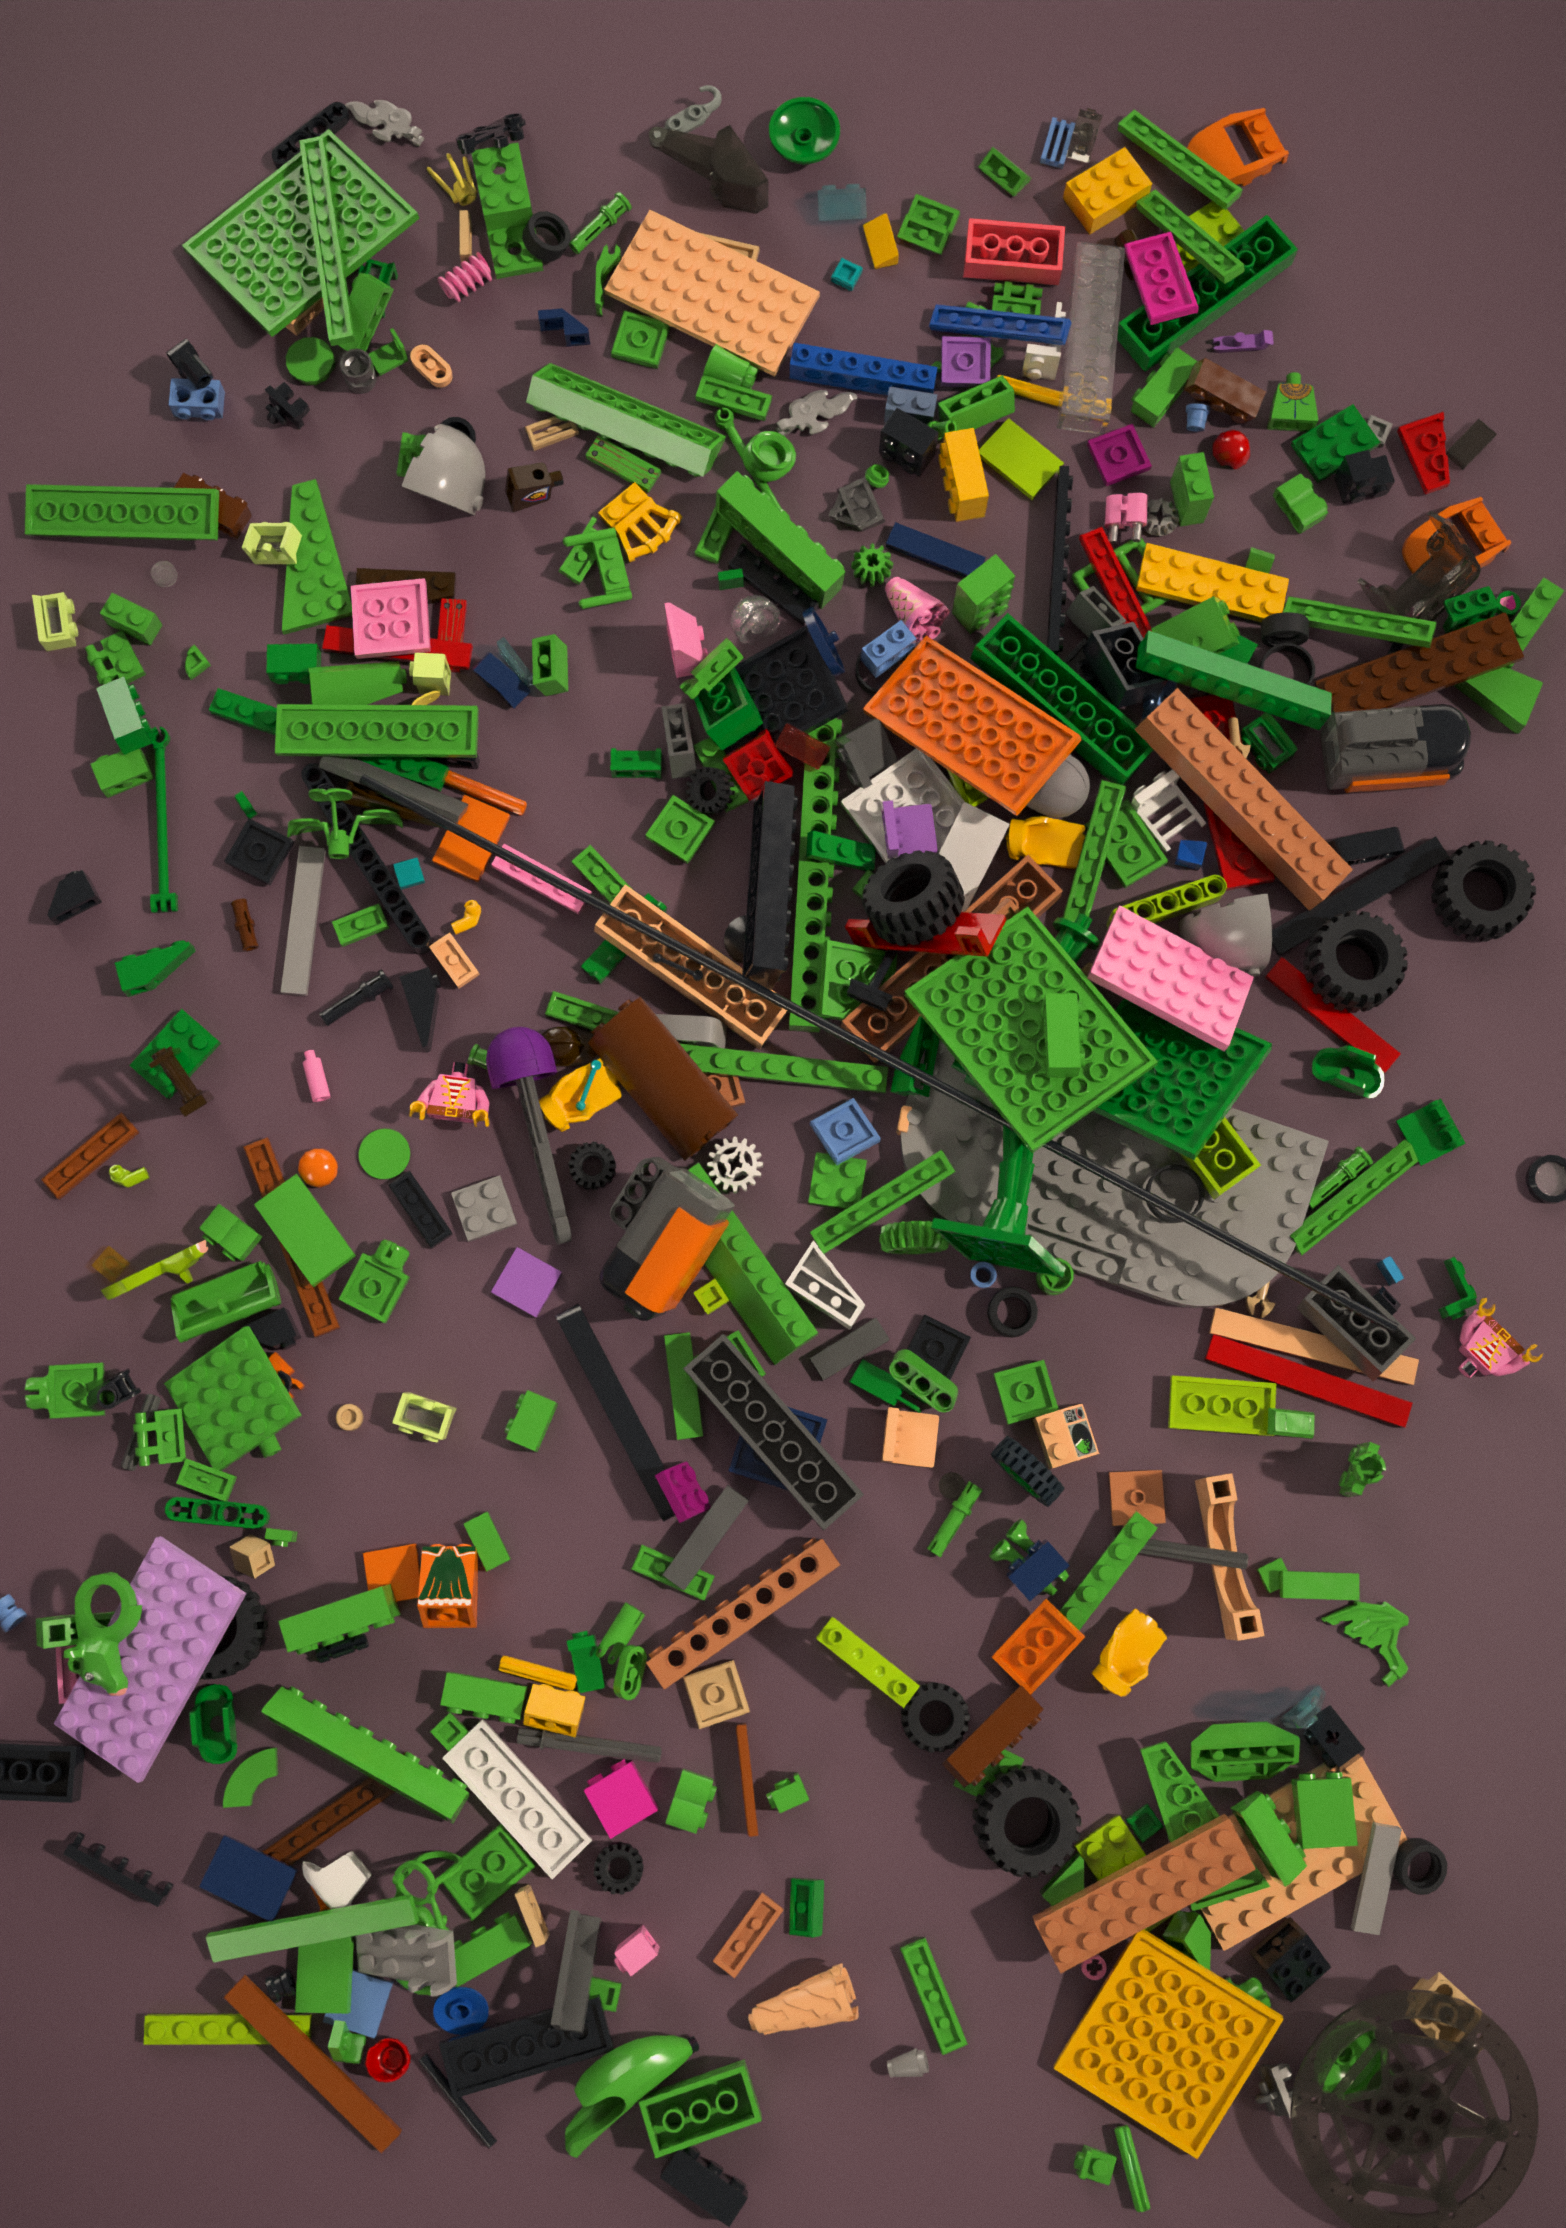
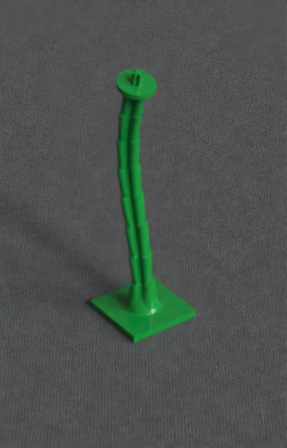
[931,913,1100,1278]

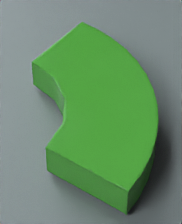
[223,1748,278,1808]

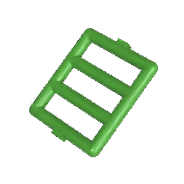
[1072,538,1171,614]

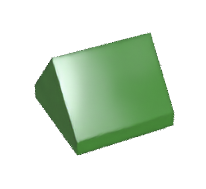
[1245,547,1275,574]

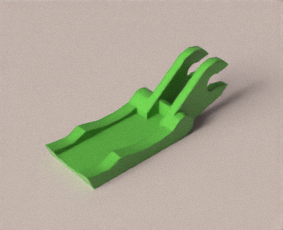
[595,244,621,317]

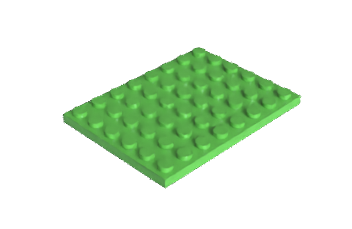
[182,129,420,337]
[904,907,1158,1153]

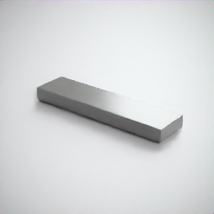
[1351,1822,1402,1935]

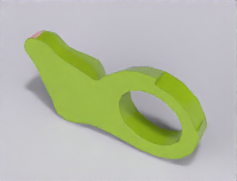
[101,1240,208,1300]

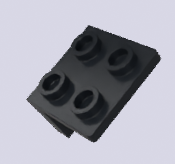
[1249,1917,1331,2002]

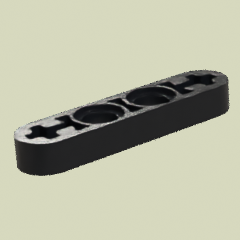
[272,102,349,169]

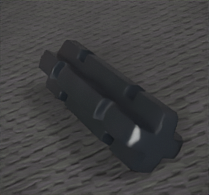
[316,1634,369,1663]

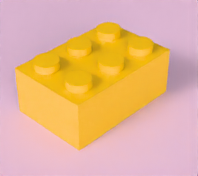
[1063,147,1152,235]
[938,428,989,522]

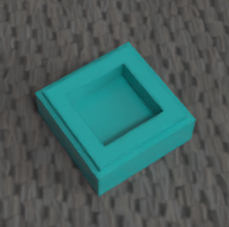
[831,258,863,291]
[393,857,425,890]

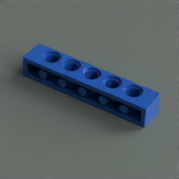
[789,343,938,395]

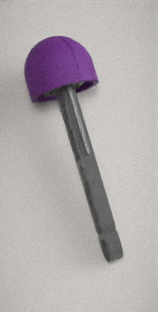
[486,1027,572,1245]

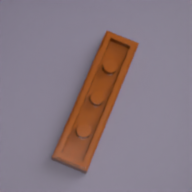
[41,1112,140,1200]
[736,1723,758,1837]

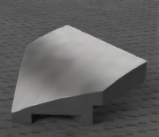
[829,477,885,531]

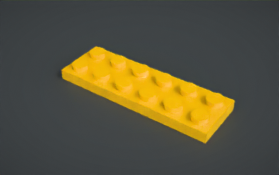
[1136,543,1289,622]

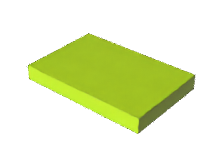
[979,418,1064,500]

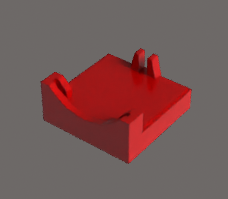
[723,728,793,801]

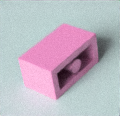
[614,1925,660,1976]

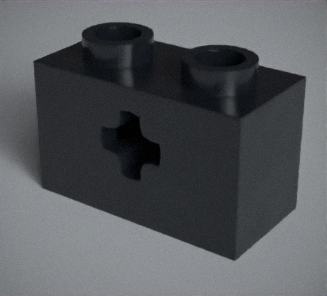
[1303,1705,1365,1772]

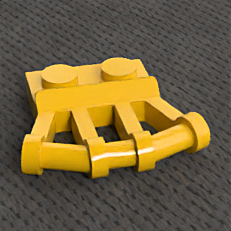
[598,482,683,563]

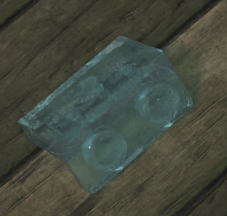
[817,184,867,221]

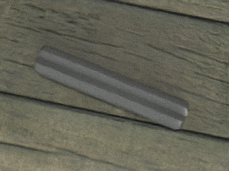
[121,1394,161,1471]

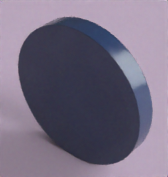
[803,607,845,677]

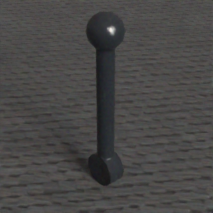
[652,953,703,981]

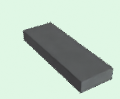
[810,1318,890,1381]

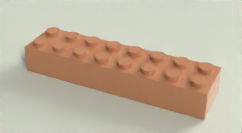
[1032,1814,1256,1973]

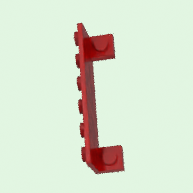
[845,912,1007,957]

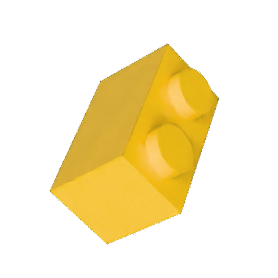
[523,1684,585,1738]

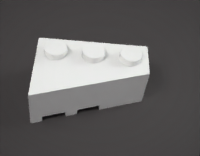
[785,1241,865,1330]

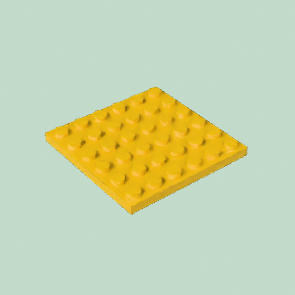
[1054,1929,1284,2159]

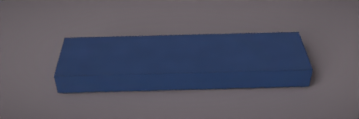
[886,522,986,577]

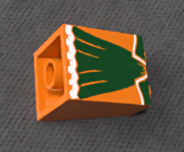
[417,1544,478,1628]

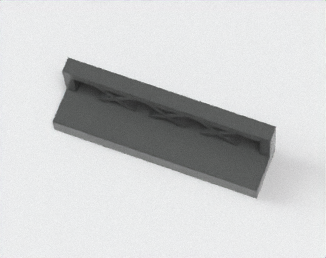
[551,1910,602,2033]

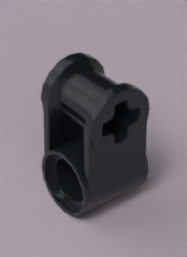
[86,1368,141,1412]

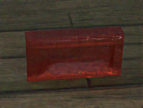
[775,723,831,770]

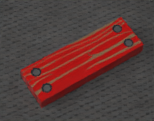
[437,598,467,673]

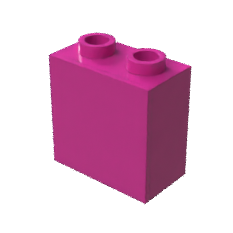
[584,1759,659,1839]

